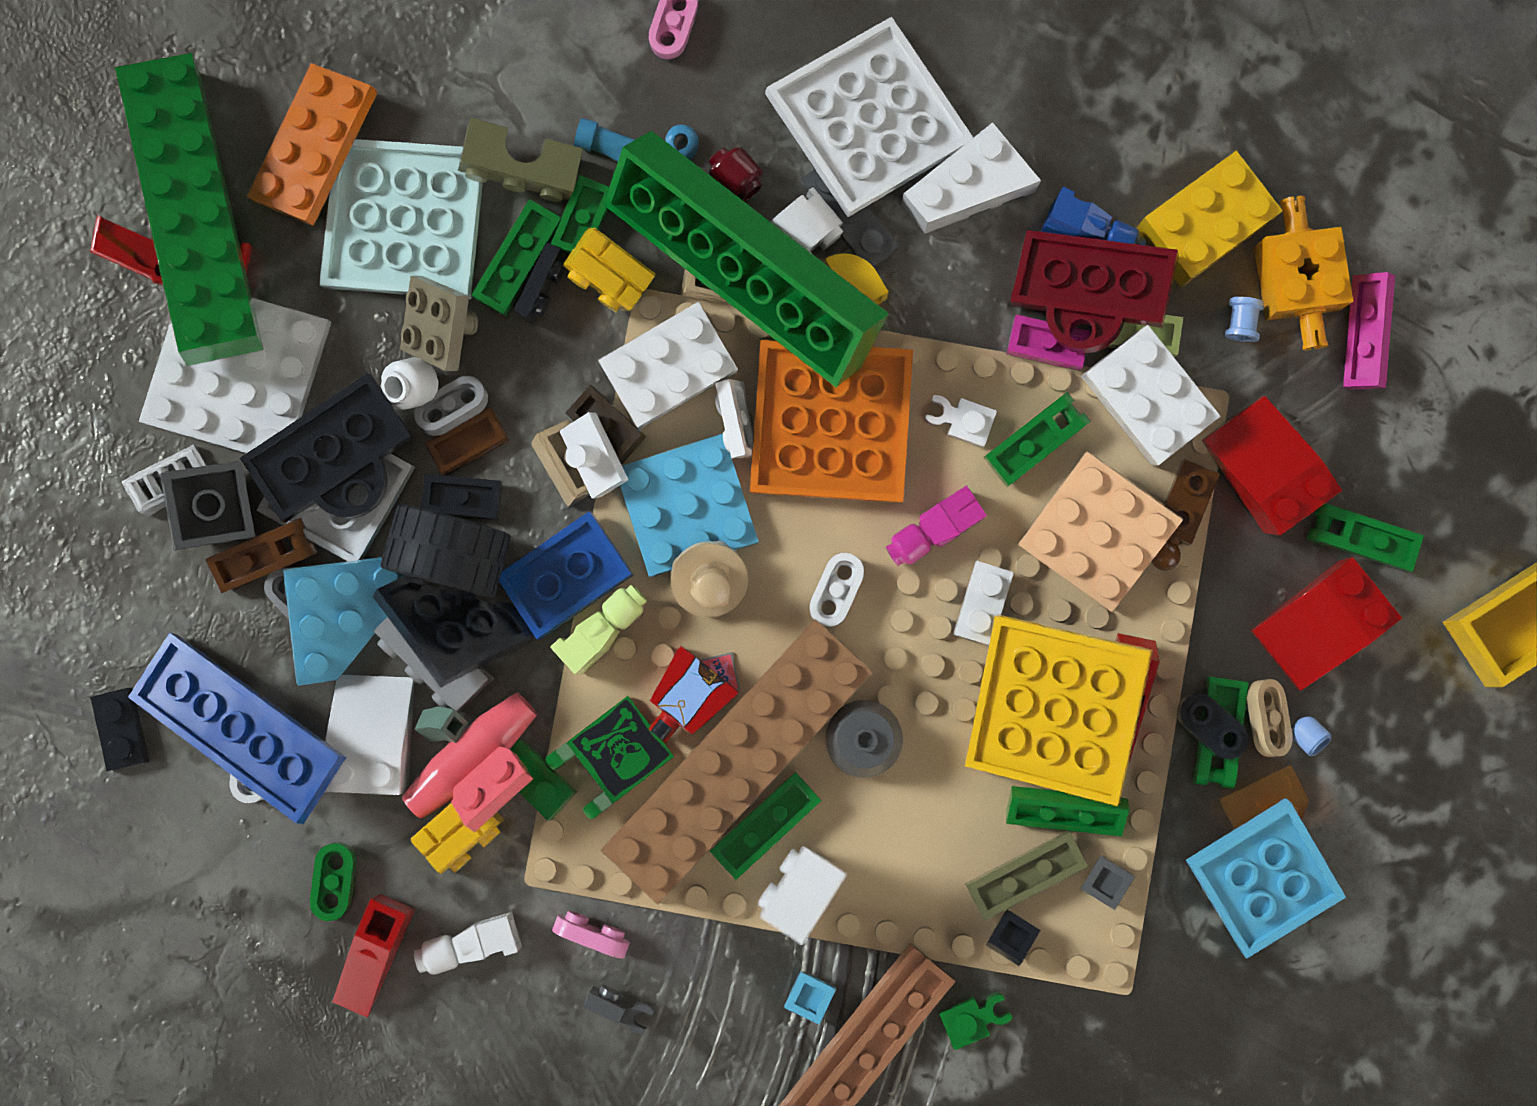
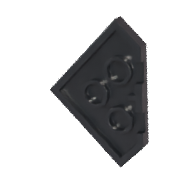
[373,575,534,688]

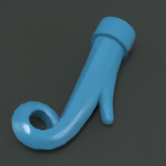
[574,118,699,162]

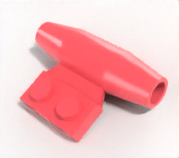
[402,692,538,832]

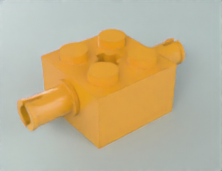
[1254,196,1353,351]

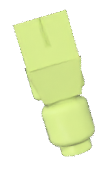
[551,584,647,674]

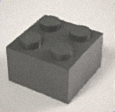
[160,461,255,551]

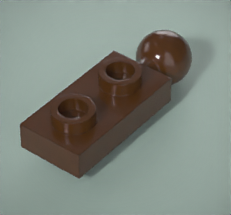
[1151,459,1220,571]

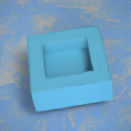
[784,970,836,1025]

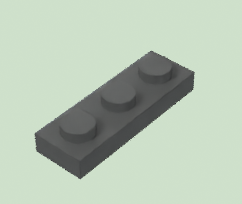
[801,169,898,267]

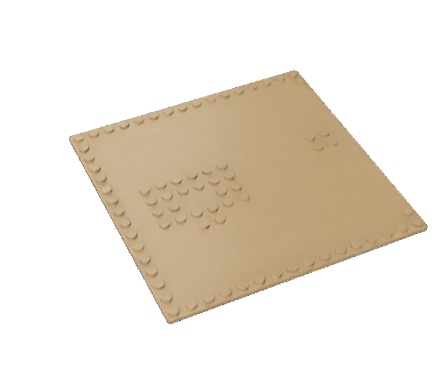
[524,289,1229,995]

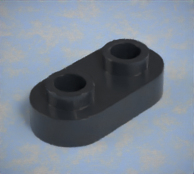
[1177,694,1249,759]

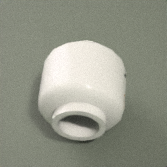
[381,357,438,410]

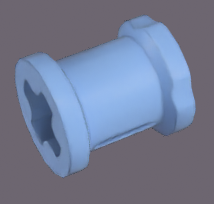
[1224,297,1264,342]

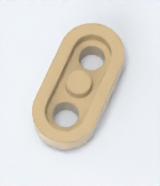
[1247,679,1293,757]

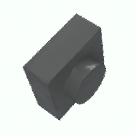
[1081,855,1135,910]

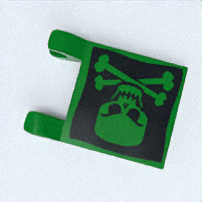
[545,696,674,819]

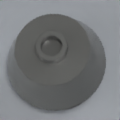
[826,700,903,778]

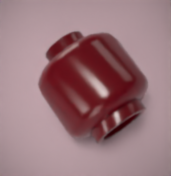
[708,147,763,203]

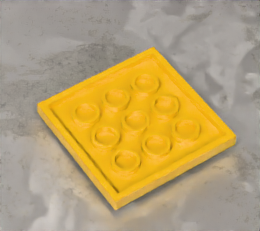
[965,614,1153,806]

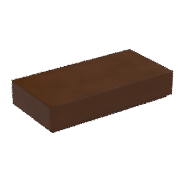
[424,406,510,476]

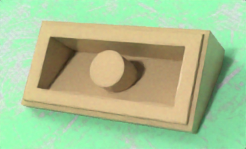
[532,419,590,507]

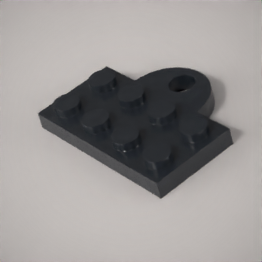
[240,373,413,523]

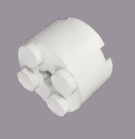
[771,187,844,254]

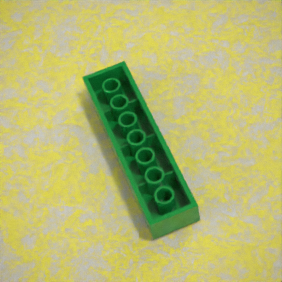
[115,53,264,366]
[604,130,889,387]

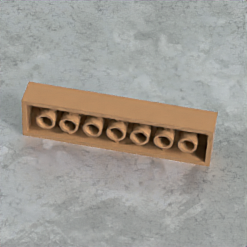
[600,619,873,905]

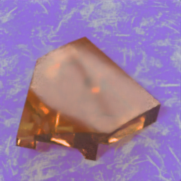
[1219,765,1309,829]

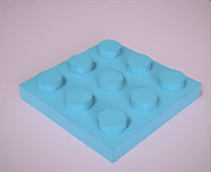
[620,433,759,578]
[1186,798,1346,959]

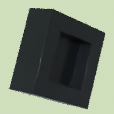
[985,909,1041,966]

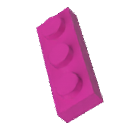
[1343,272,1395,390]

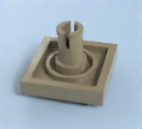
[400,276,478,371]

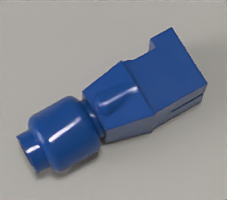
[1041,187,1146,245]

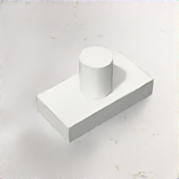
[560,412,628,499]

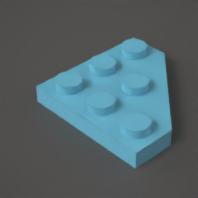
[283,557,404,686]

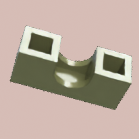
[457,117,583,203]

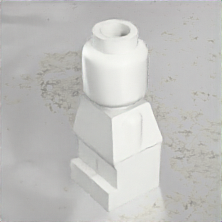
[414,911,522,975]

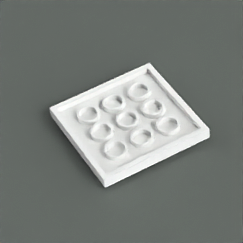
[765,17,974,217]
[139,298,331,453]

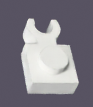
[925,395,997,448]

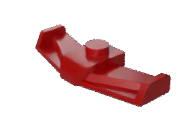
[90,215,252,285]

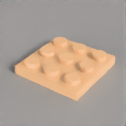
[1018,450,1183,612]

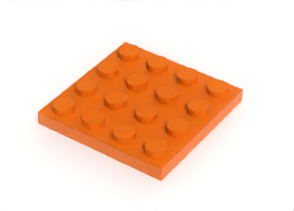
[750,340,914,503]

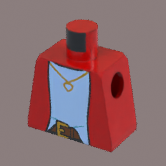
[648,646,740,743]

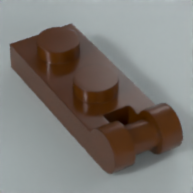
[205,518,318,593]

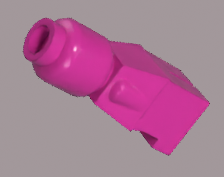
[885,485,987,566]

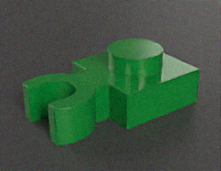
[938,992,1013,1051]

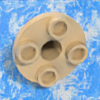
[670,541,748,617]

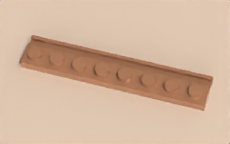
[779,944,955,1106]

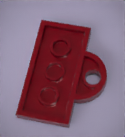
[1010,230,1179,354]

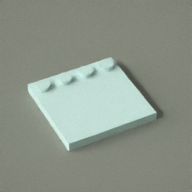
[320,139,483,300]

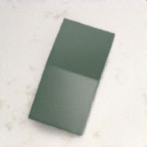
[415,706,469,743]

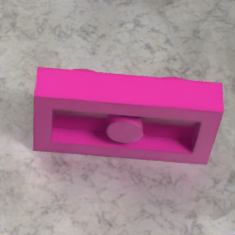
[1006,315,1090,371]

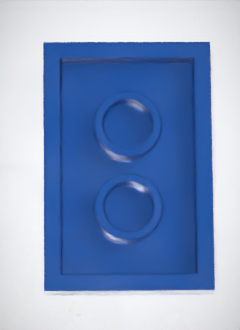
[499,511,634,640]

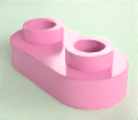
[648,0,698,59]
[552,910,630,959]

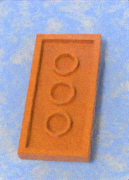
[247,63,378,226]

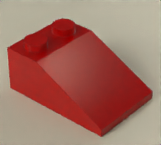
[1201,396,1343,536]
[1251,557,1402,691]

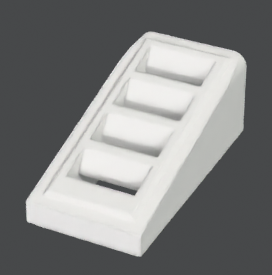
[122,444,208,516]

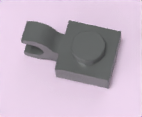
[583,985,655,1034]

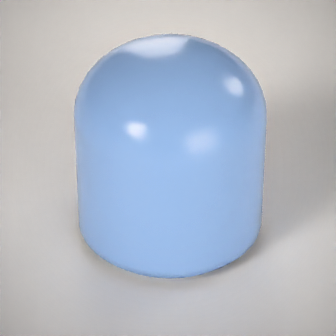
[1292,716,1332,756]

